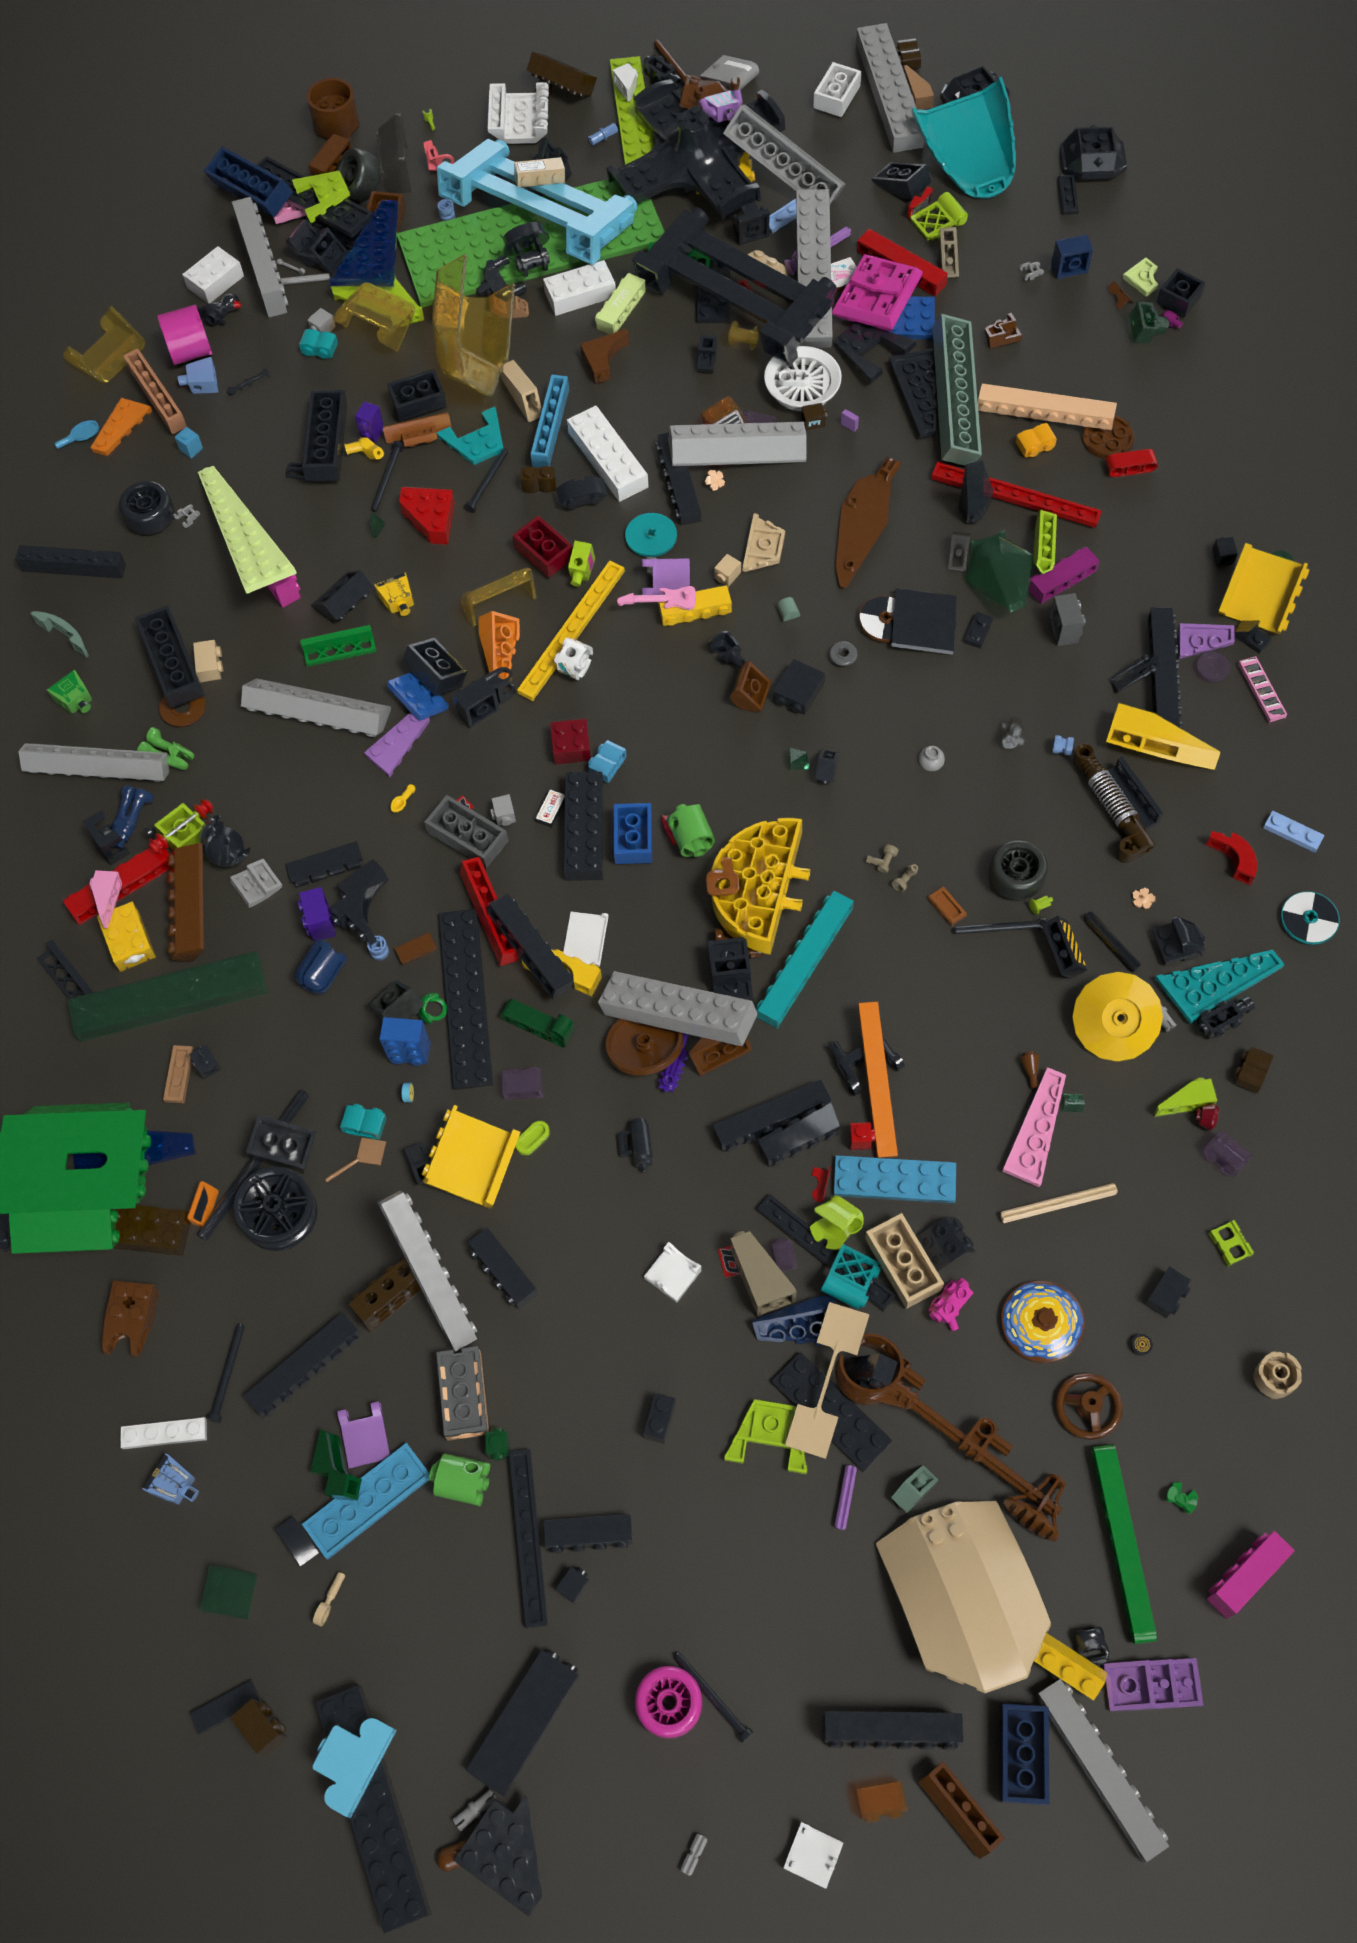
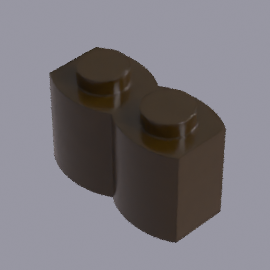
[895,38,921,69]
[520,466,556,493]
[1234,1046,1274,1093]

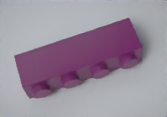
[1028,547,1100,604]

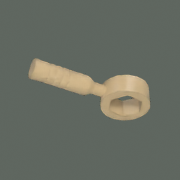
[313,1572,345,1627]

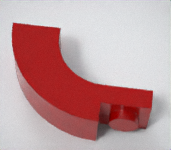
[1206,831,1257,885]

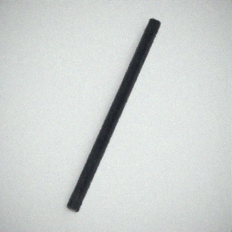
[198,1090,309,1240]

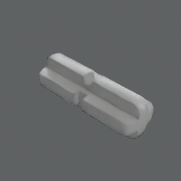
[681,1834,707,1876]

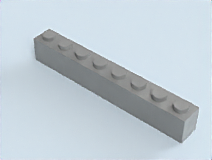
[18,743,169,782]
[378,1191,477,1351]
[1036,1679,1169,1862]

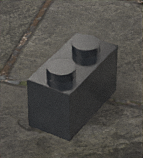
[1145,1266,1191,1319]
[644,1393,676,1444]

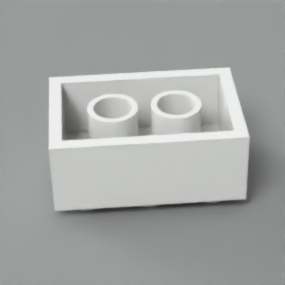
[813,62,861,117]
[182,246,244,304]

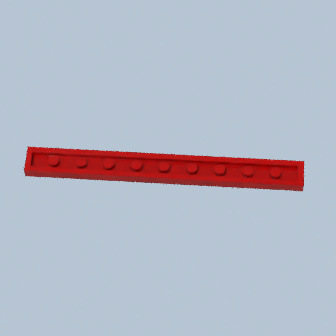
[931,462,1102,528]

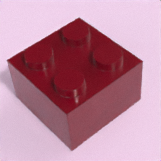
[550,718,591,765]

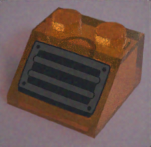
[701,396,747,425]

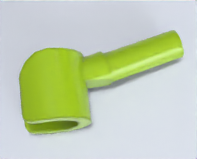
[423,109,435,130]

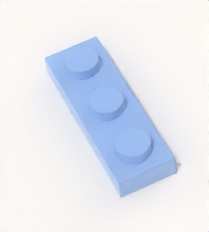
[1263,810,1324,853]

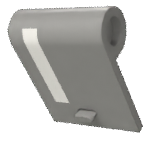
[700,55,759,91]

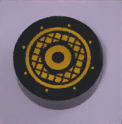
[1130,1334,1153,1356]

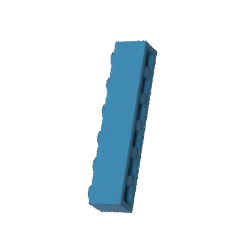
[531,374,569,468]

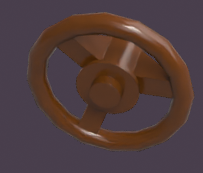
[1055,1373,1123,1440]

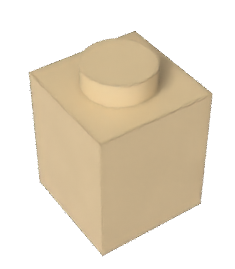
[715,554,741,587]

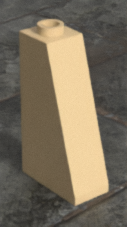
[499,360,542,422]

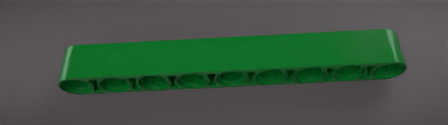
[1092,1444,1157,1645]

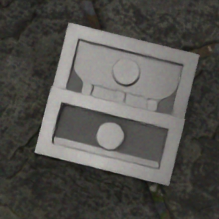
[230,859,282,908]

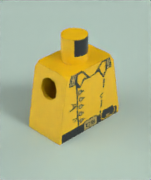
[374,573,414,616]

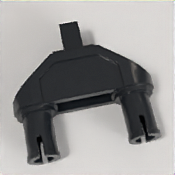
[476,254,527,303]

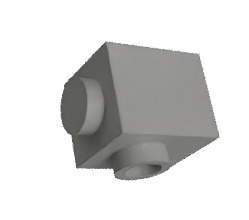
[308,308,336,332]
[490,794,516,826]

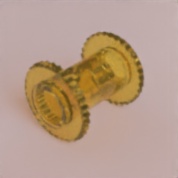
[728,321,760,350]

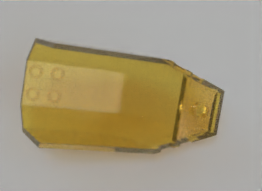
[432,254,515,397]

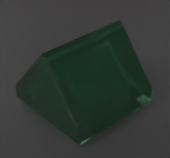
[1062,1094,1085,1113]

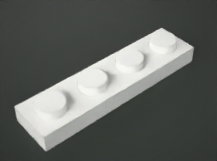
[121,1417,207,1449]

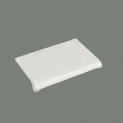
[563,912,609,967]

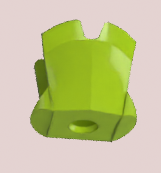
[810,1196,864,1250]

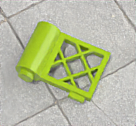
[910,192,968,241]

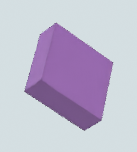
[841,409,859,432]

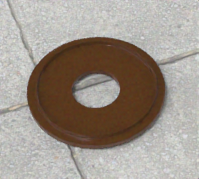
[159,695,206,727]

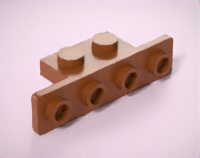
[383,412,452,447]

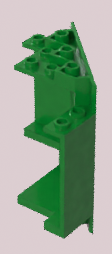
[0,1102,151,1254]

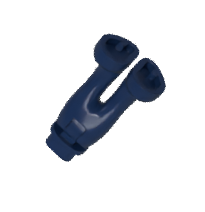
[111,786,155,849]

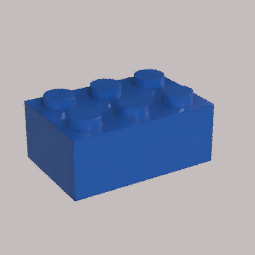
[614,803,652,864]
[380,1017,431,1066]

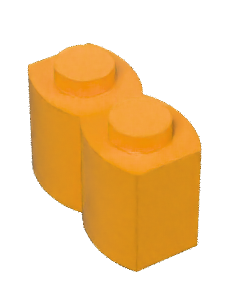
[1016,423,1057,458]

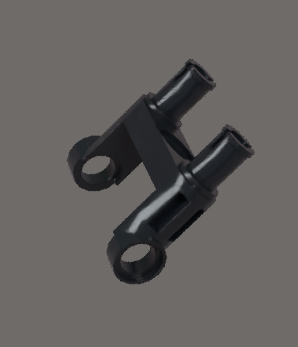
[827,1028,905,1096]

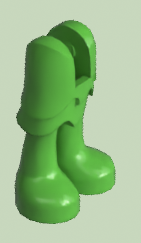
[137,727,195,770]

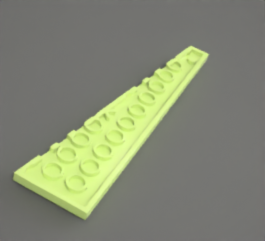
[198,466,297,593]

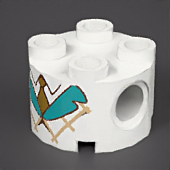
[554,638,593,680]

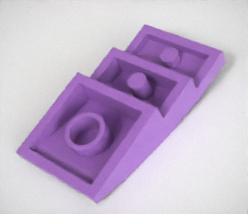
[1104,1658,1204,1711]

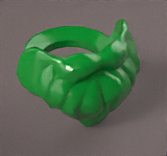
[418,993,447,1024]

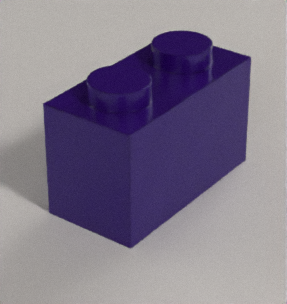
[355,401,384,443]

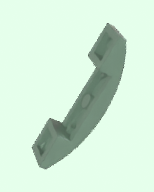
[31,611,89,658]

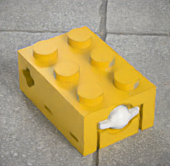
[97,901,156,972]

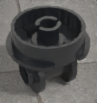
[503,222,550,277]

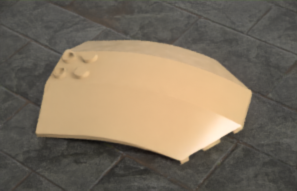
[876,1501,1051,1693]

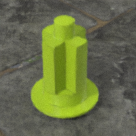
[1029,895,1053,915]

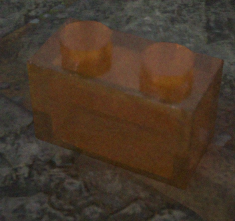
[856,1781,907,1823]

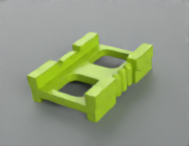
[1208,1220,1254,1267]

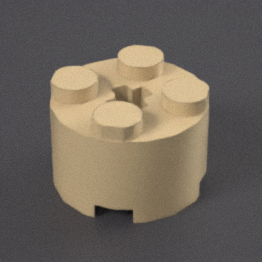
[1253,1351,1302,1399]

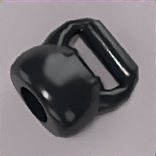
[1074,1626,1109,1665]

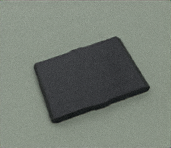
[891,587,957,655]

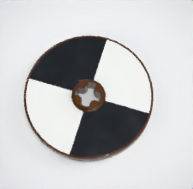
[859,596,895,642]

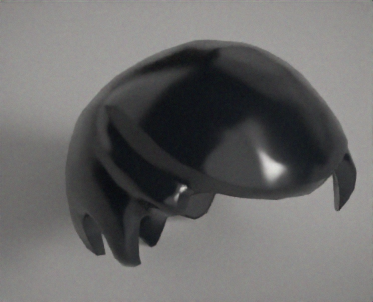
[198,815,251,867]

